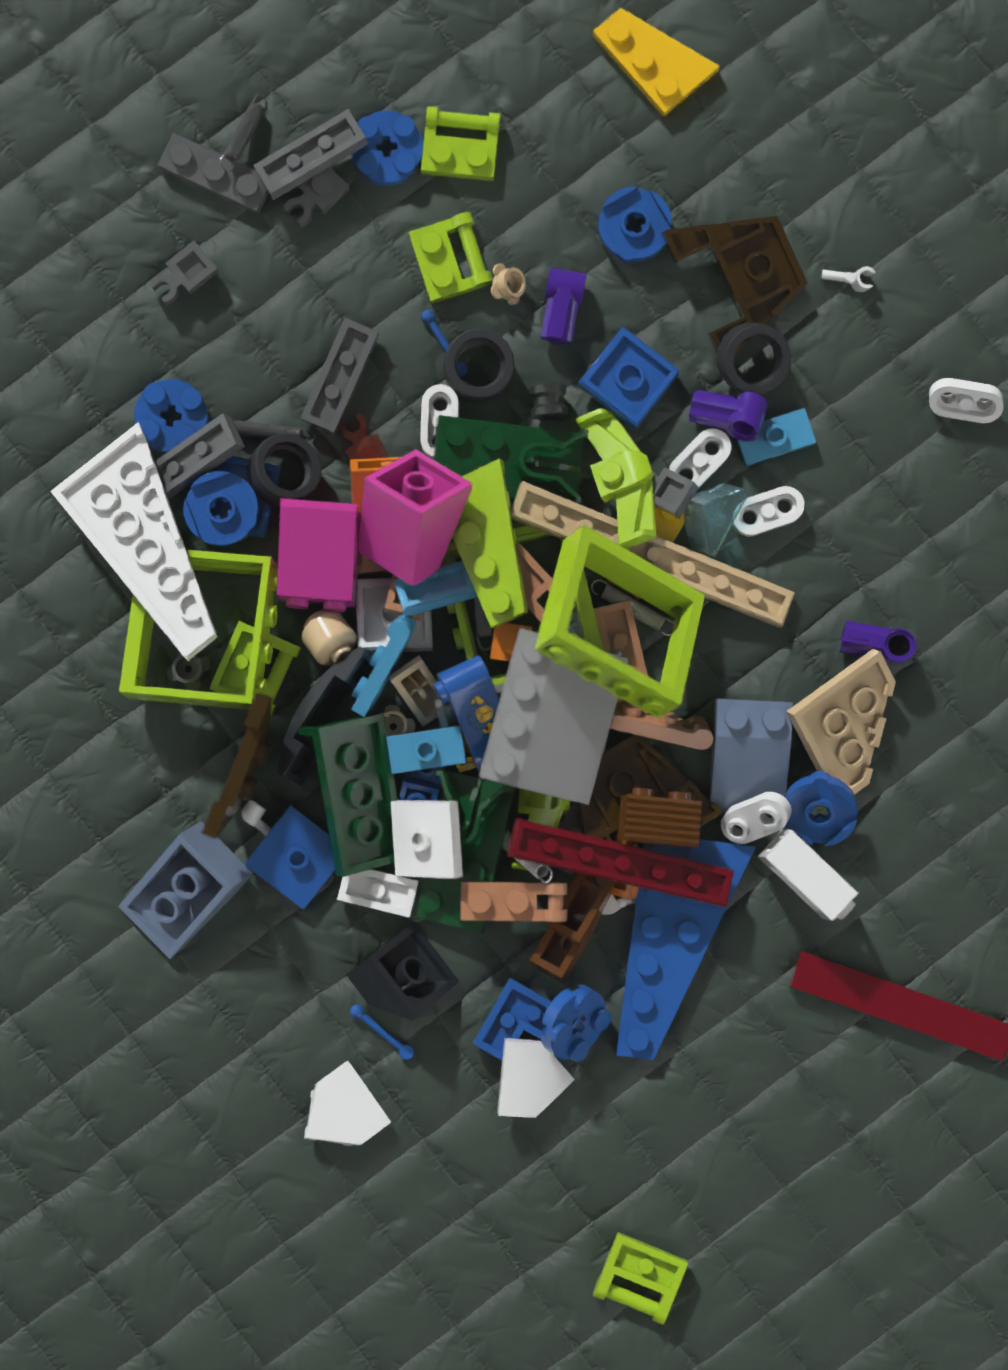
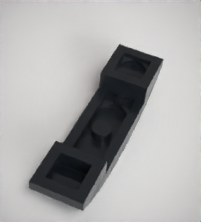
[278,647,374,786]

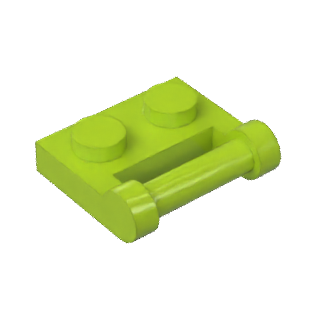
[421,106,500,181]
[408,212,493,304]
[209,621,301,716]
[592,1232,688,1325]

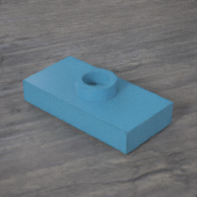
[736,408,816,467]
[394,561,477,617]
[386,726,467,774]

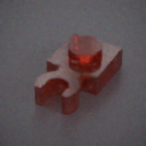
[339,414,389,461]

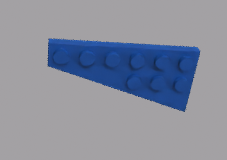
[616,839,756,1060]

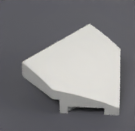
[497,1038,574,1117]
[304,1061,391,1146]

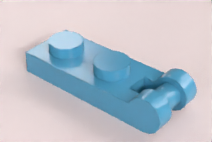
[351,614,417,717]

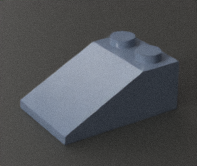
[709,699,793,815]
[118,821,253,959]

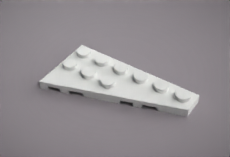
[51,422,217,661]

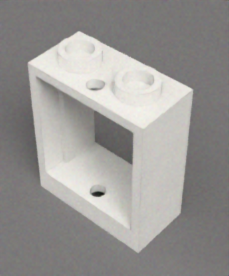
[757,830,858,921]

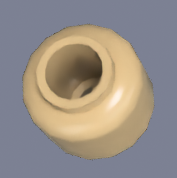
[302,610,357,666]

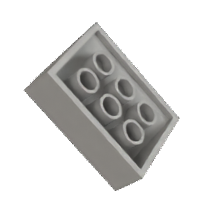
[479,628,629,805]

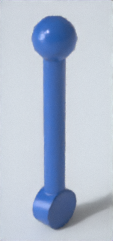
[421,310,468,377]
[350,1004,414,1060]

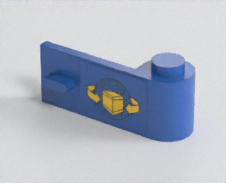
[433,655,499,773]

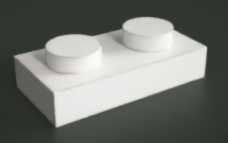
[337,869,419,918]

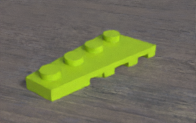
[452,458,528,628]

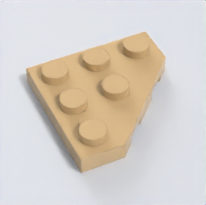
[786,649,896,794]

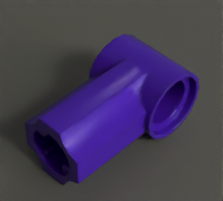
[540,267,587,345]
[689,390,769,442]
[839,621,916,665]

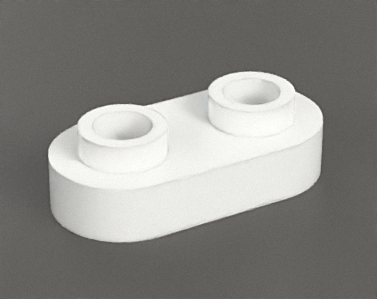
[929,378,1003,423]
[420,384,459,459]
[669,428,731,489]
[731,486,804,536]
[721,792,792,844]

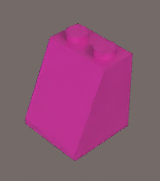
[357,449,473,586]
[277,499,361,612]

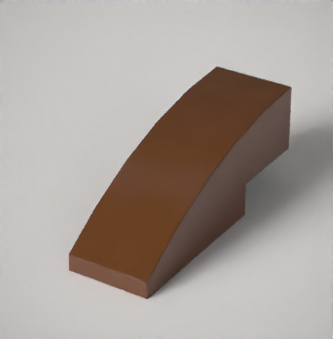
[530,873,616,985]

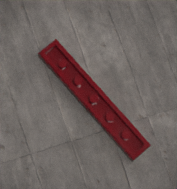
[507,818,734,908]
[789,951,1008,1061]

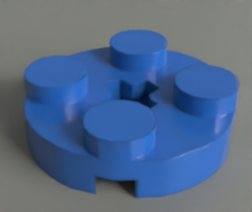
[351,111,423,187]
[598,187,672,263]
[134,379,209,454]
[183,471,260,547]
[785,771,858,846]
[541,985,611,1062]

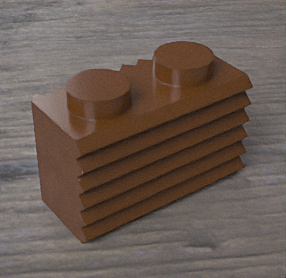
[617,788,702,848]

